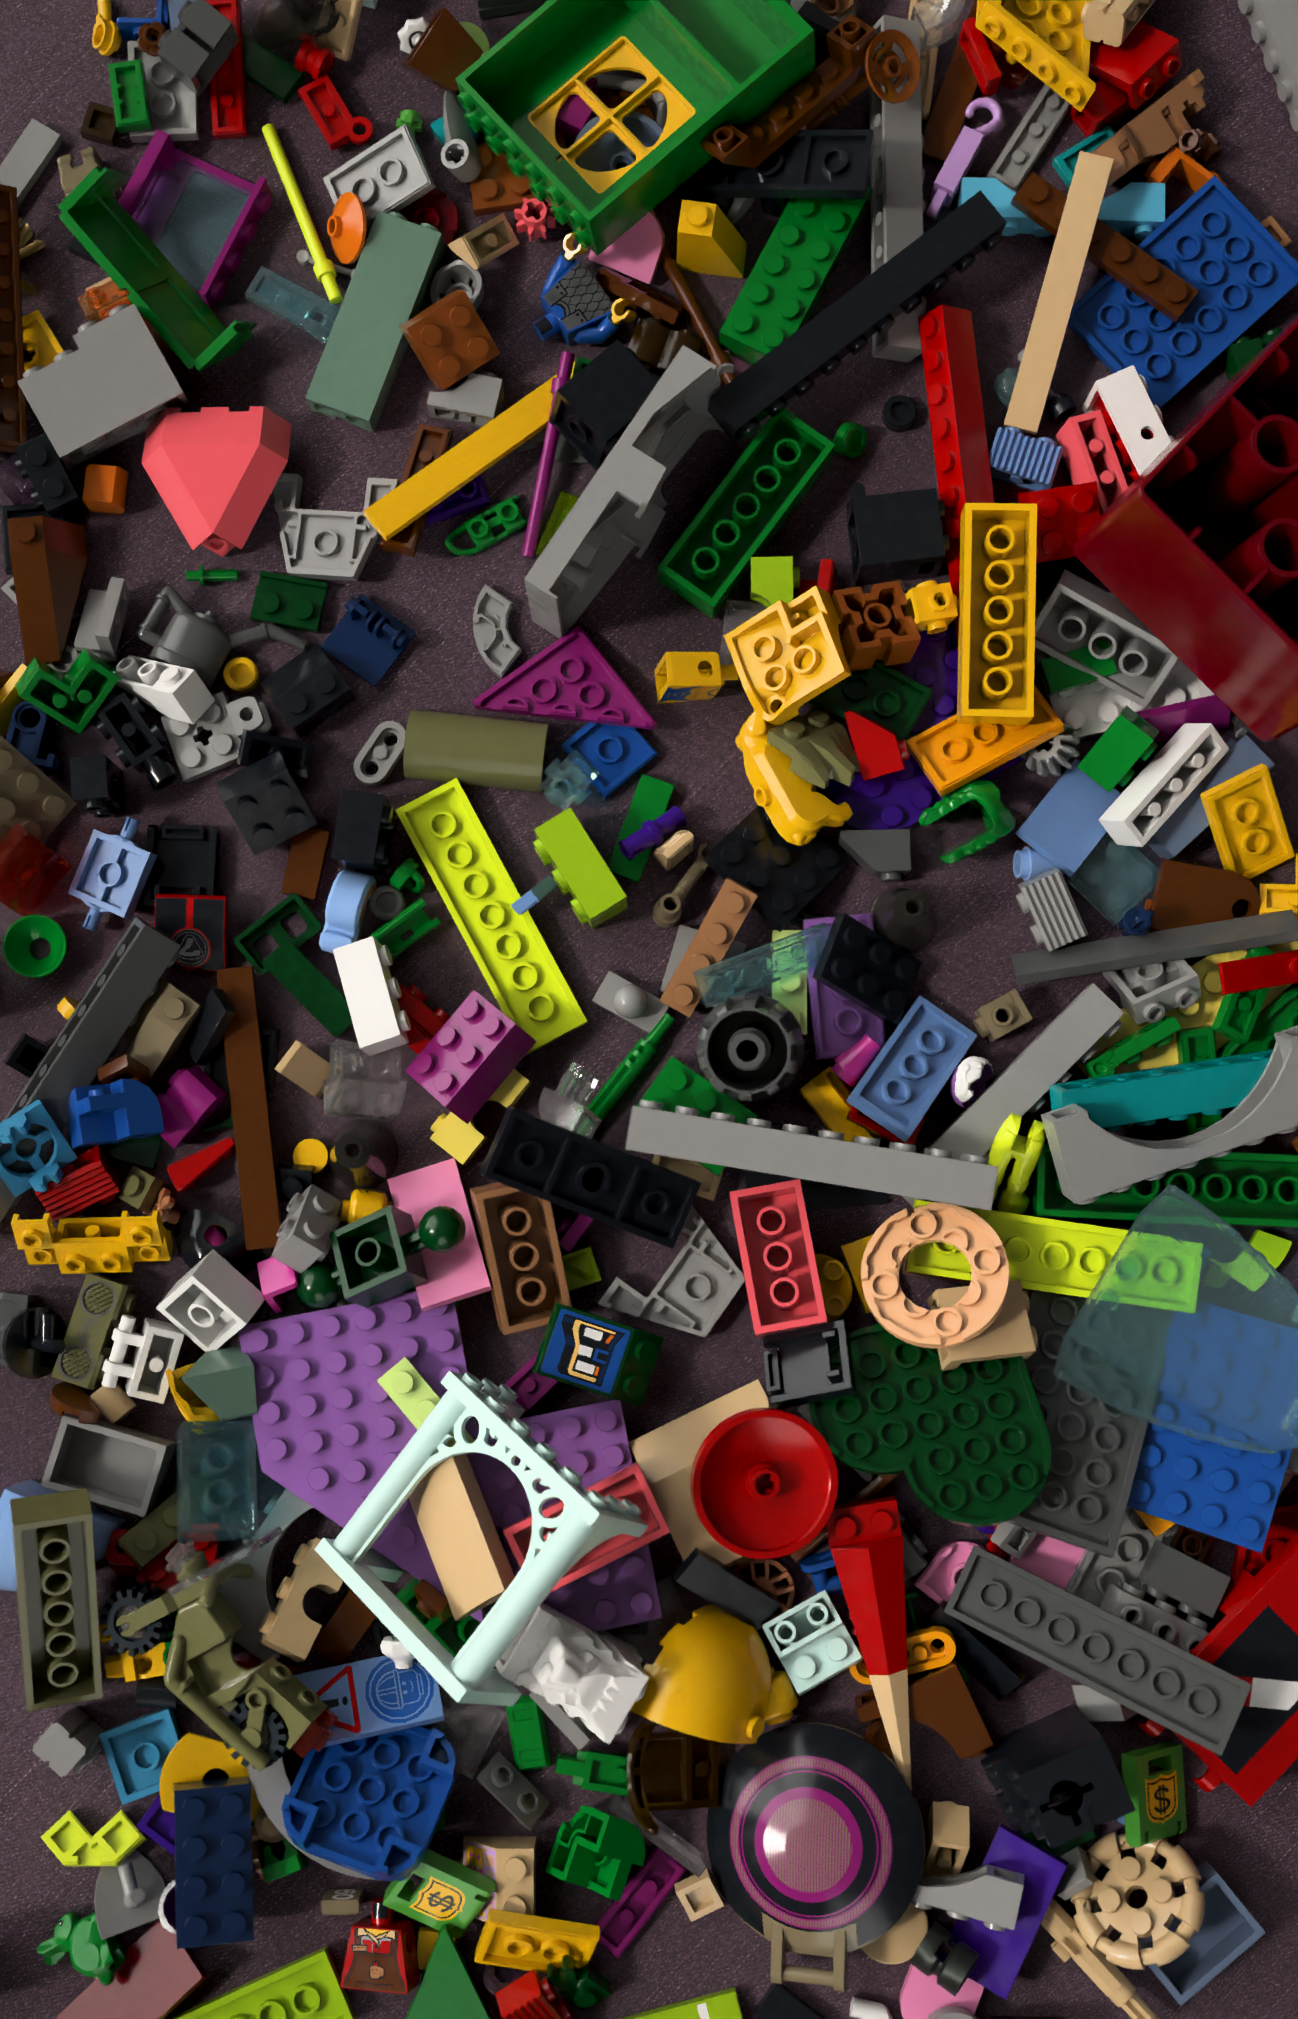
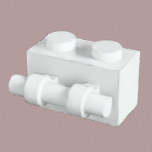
[101,1314,184,1404]

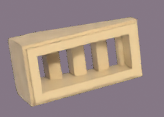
[651,830,694,871]

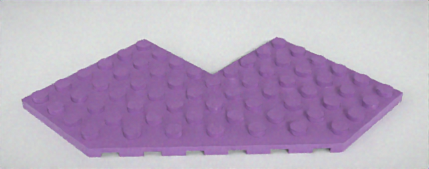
[238,1291,663,1632]

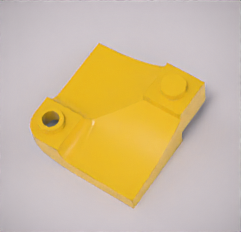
[724,585,851,725]

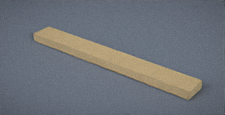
[1003,151,1114,435]

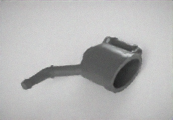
[138,586,308,689]

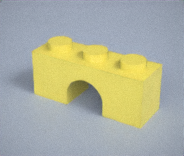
[430,1069,531,1166]

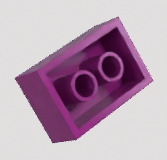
[405,990,536,1124]

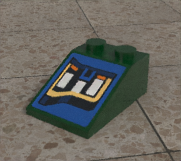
[532,1302,664,1407]

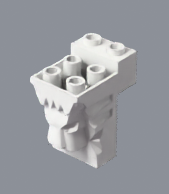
[495,1602,649,1745]

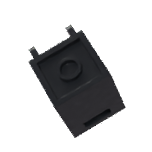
[549,339,660,470]
[846,482,950,586]

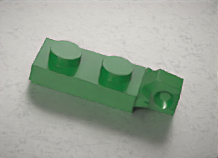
[1211,946,1274,1044]
[1084,1016,1182,1078]
[555,1748,628,1796]

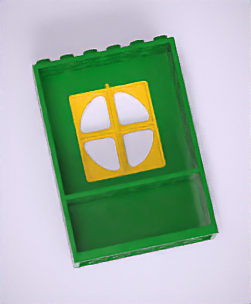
[455,0,816,256]

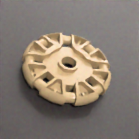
[1071,1831,1205,1970]

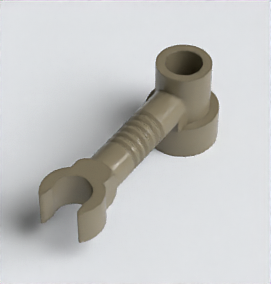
[652,843,711,928]

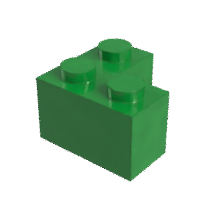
[15,648,120,734]

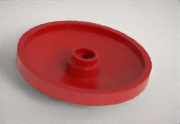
[690,1408,838,1559]

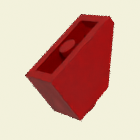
[844,709,910,781]

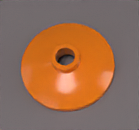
[327,192,367,264]

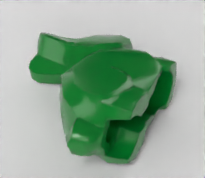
[37,1910,126,1987]

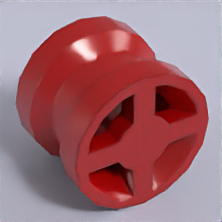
[295,38,335,80]

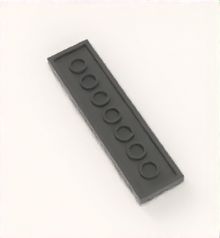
[944,1545,1252,1756]

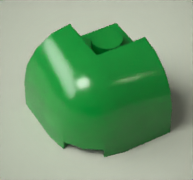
[545,1806,645,1902]

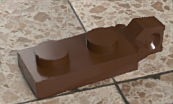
[596,266,686,326]

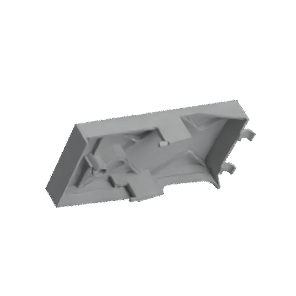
[524,345,734,638]

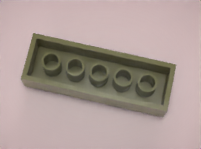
[10,1488,103,1712]

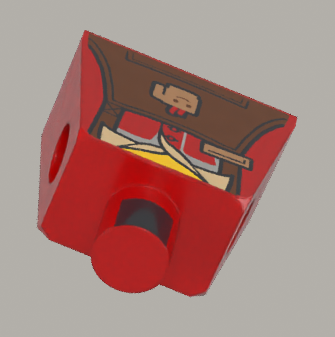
[340,1897,420,1994]

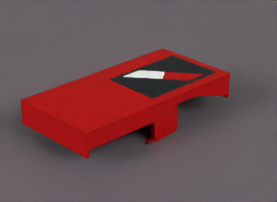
[1138,1531,1298,1807]

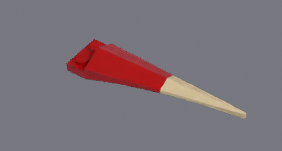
[826,1496,912,1793]

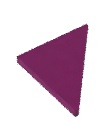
[472,625,657,730]

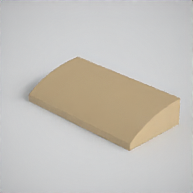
[408,1453,515,1621]

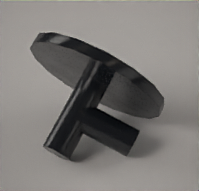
[2,1307,67,1379]

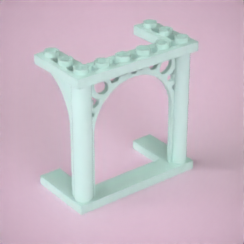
[314,1371,649,1706]

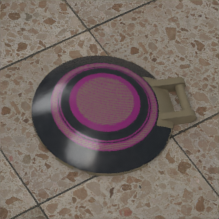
[706,1722,925,1992]

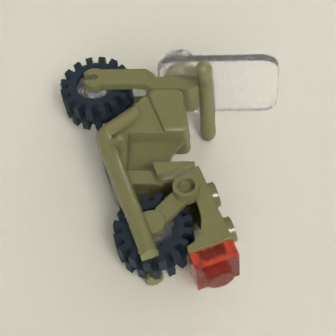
[100,1526,338,1772]

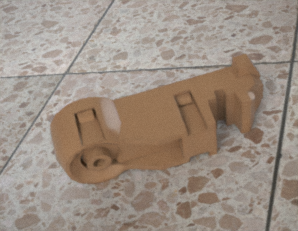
[1091,68,1206,187]

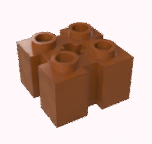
[831,580,921,672]

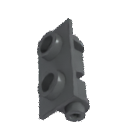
[476,1751,551,1830]

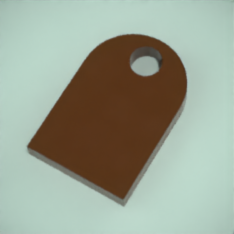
[1150,858,1260,930]

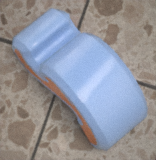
[319,868,377,954]

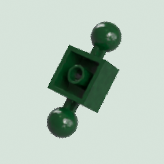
[296,1205,466,1309]

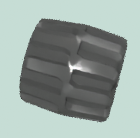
[697,993,804,1101]

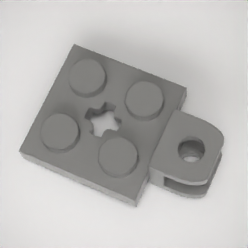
[160,691,274,783]

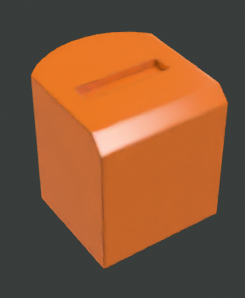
[82,464,129,514]

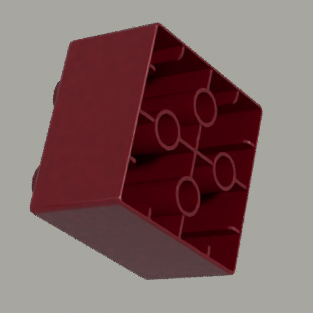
[1073,317,1298,742]

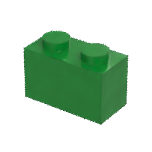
[1077,705,1160,793]

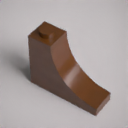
[854,1656,994,1760]

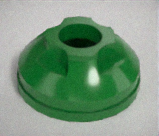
[2,914,69,979]

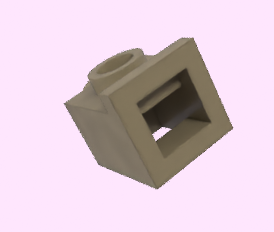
[973,988,1033,1043]

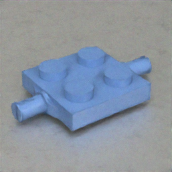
[68,816,157,932]

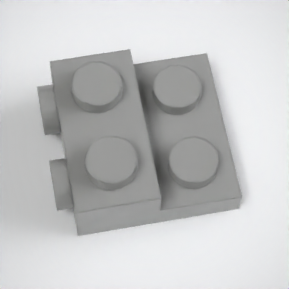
[1103,959,1202,1025]

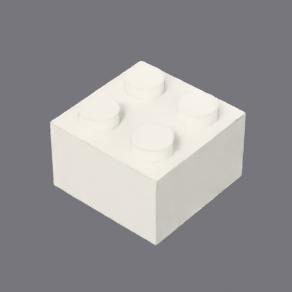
[156,1249,265,1352]

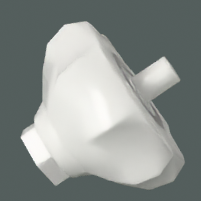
[397,17,429,54]
[380,1635,415,1669]

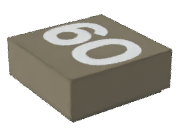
[322,1888,364,1915]

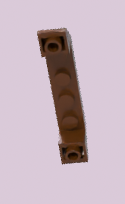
[700,14,876,168]

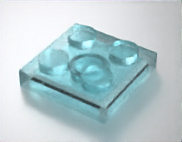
[1064,834,1159,926]

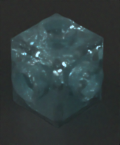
[540,750,600,810]

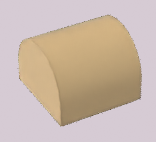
[90,1382,137,1424]

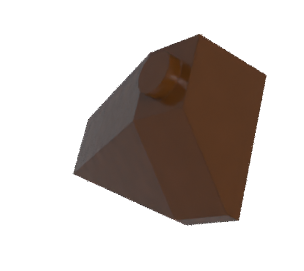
[7,516,89,666]

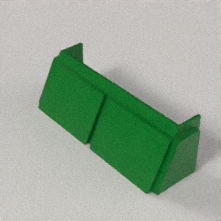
[58,167,258,371]

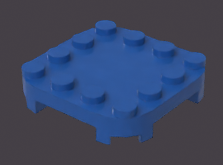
[281,1726,457,1881]

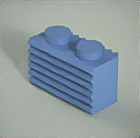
[989,427,1064,491]

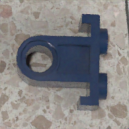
[5,701,65,778]

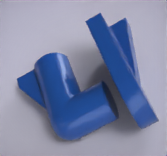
[800,1549,844,1595]

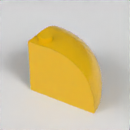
[630,1604,771,1744]

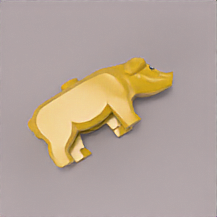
[735,708,853,846]

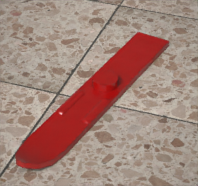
[1218,950,1298,995]

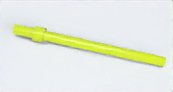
[262,124,343,304]

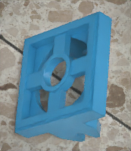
[0,1099,77,1198]

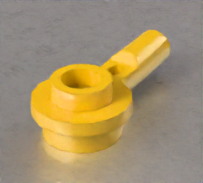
[92,0,122,57]

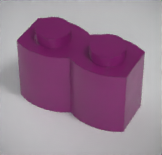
[156,1066,227,1149]

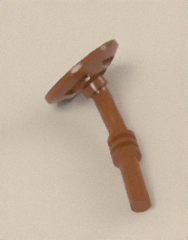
[806,29,920,130]

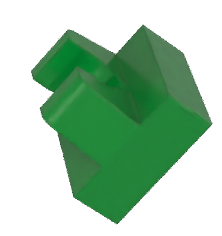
[262,1838,309,1883]

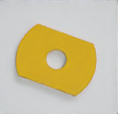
[159,1732,263,1823]

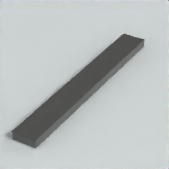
[1010,909,1298,985]

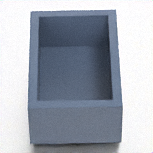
[1140,1860,1266,2006]

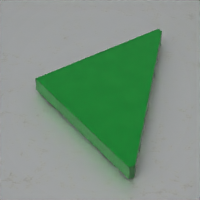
[405,1924,492,2019]

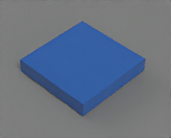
[561,722,658,800]

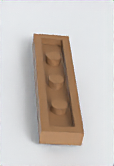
[659,877,758,1018]

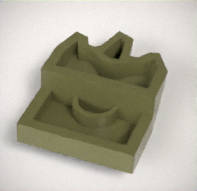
[767,710,860,789]

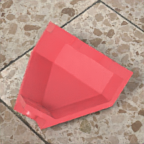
[141,406,292,557]

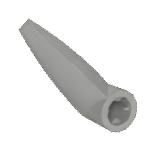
[441,90,482,183]

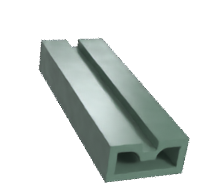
[305,211,445,433]

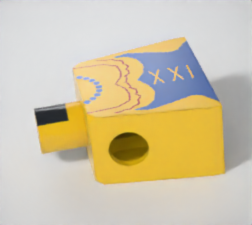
[654,652,738,704]

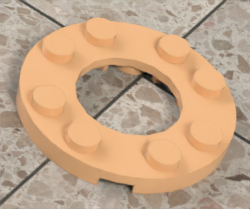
[861,1202,1010,1348]

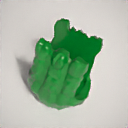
[918,780,1015,864]

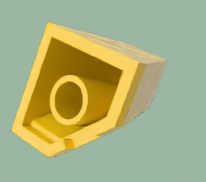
[676,199,747,279]

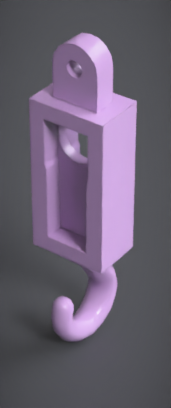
[926,97,1003,220]

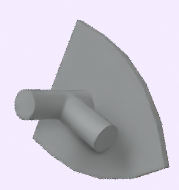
[94,1850,166,1940]

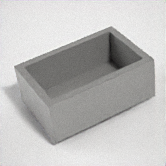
[40,1413,176,1517]

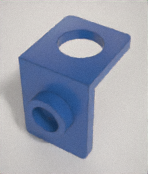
[116,0,170,41]

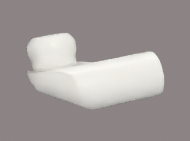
[849,1997,893,2019]

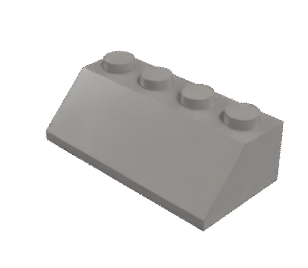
[1035,569,1178,708]

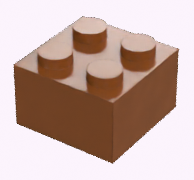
[399,289,500,390]

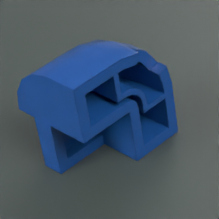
[67,1078,164,1149]

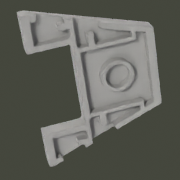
[273,473,400,581]
[599,1206,745,1338]

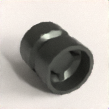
[910,1921,980,1996]

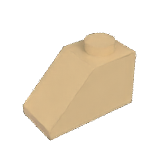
[275,1040,341,1099]
[922,1801,970,1876]

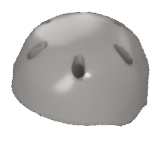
[430,260,485,311]

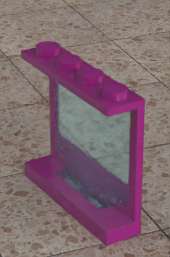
[119,129,272,310]

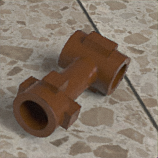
[1178,128,1223,165]

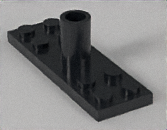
[667,129,876,217]
[479,1105,701,1249]

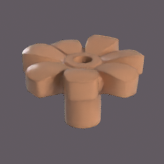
[142,1187,180,1225]

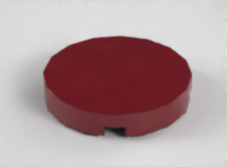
[397,189,461,251]

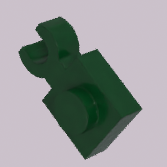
[547,1955,611,2010]

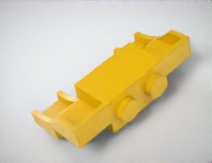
[11,1210,174,1274]

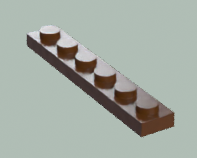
[1011,172,1199,323]

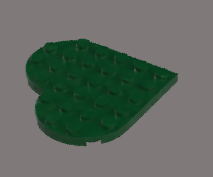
[809,1324,1051,1527]

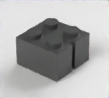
[157,0,239,97]

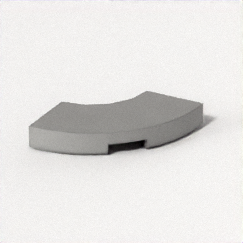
[473,584,522,679]

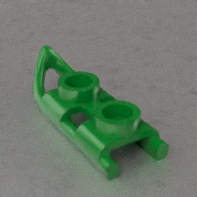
[445,495,529,556]
[370,898,441,959]

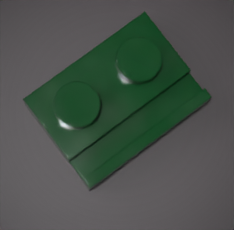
[250,570,329,634]

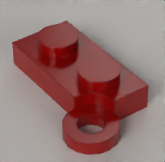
[298,74,374,151]

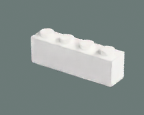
[1098,723,1229,847]

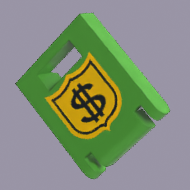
[1121,1741,1187,1848]
[382,1849,496,1938]

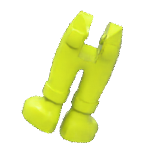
[988,1112,1046,1215]

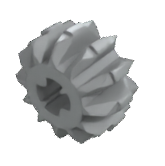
[1020,720,1080,777]

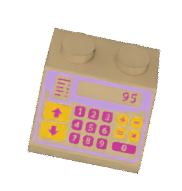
[463,1836,536,1922]

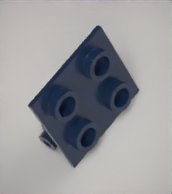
[320,593,416,687]

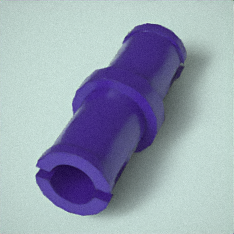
[618,806,687,861]

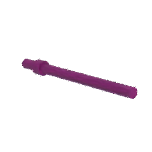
[521,351,575,559]

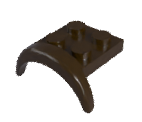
[626,1719,719,1835]

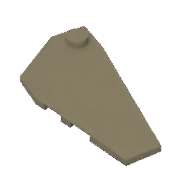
[101,976,202,1088]

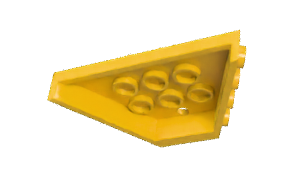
[975,0,1096,113]

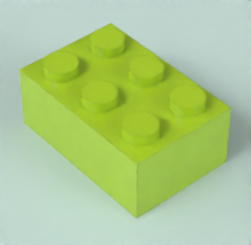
[533,807,628,930]

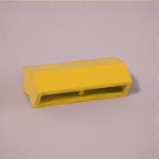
[799,1066,882,1142]

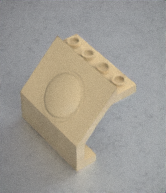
[629,1379,770,1567]

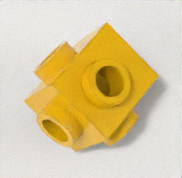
[903,580,959,634]

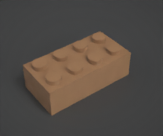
[470,1182,572,1335]

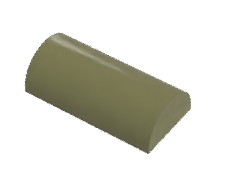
[403,709,550,793]

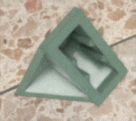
[181,1345,257,1422]

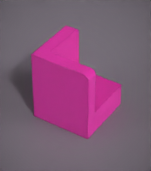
[257,1257,300,1314]

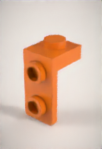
[1144,145,1227,192]

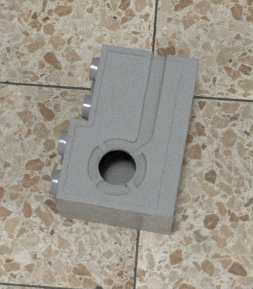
[17,304,191,469]

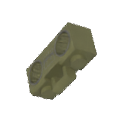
[51,1273,138,1390]

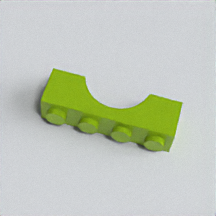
[750,556,800,608]

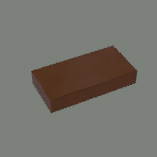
[281,828,331,901]

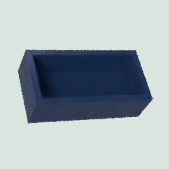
[173,1776,254,1949]

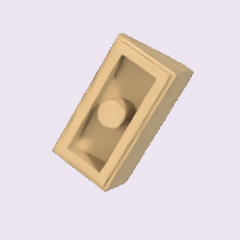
[448,213,520,270]

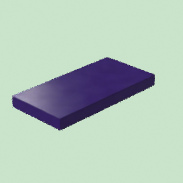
[940,1824,1069,2000]

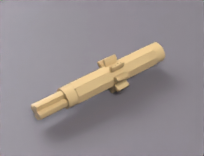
[1041,1897,1160,2019]

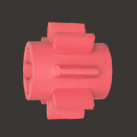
[514,197,556,242]

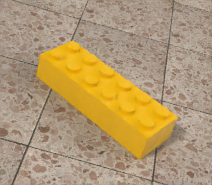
[957,503,1037,725]

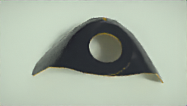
[174,1209,266,1274]

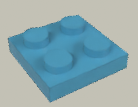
[99,1707,182,1805]

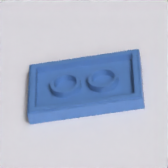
[1015,758,1121,877]

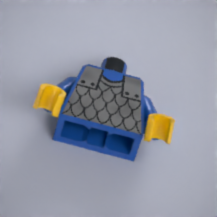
[533,233,636,346]

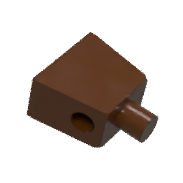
[402,8,483,93]

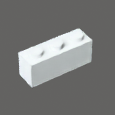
[333,936,411,1056]

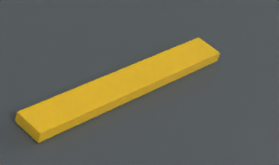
[364,361,575,541]

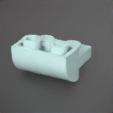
[762,1590,863,1696]

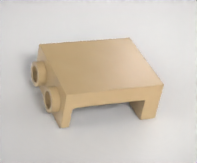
[927,1280,1038,1371]

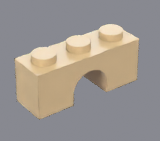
[258,1538,343,1662]

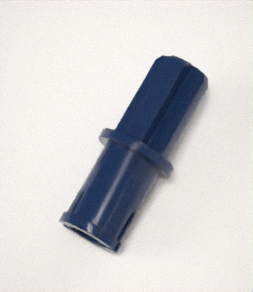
[1118,906,1155,936]

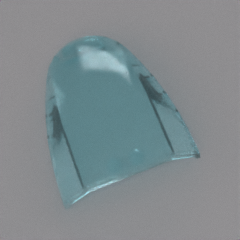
[1053,1185,1298,1454]

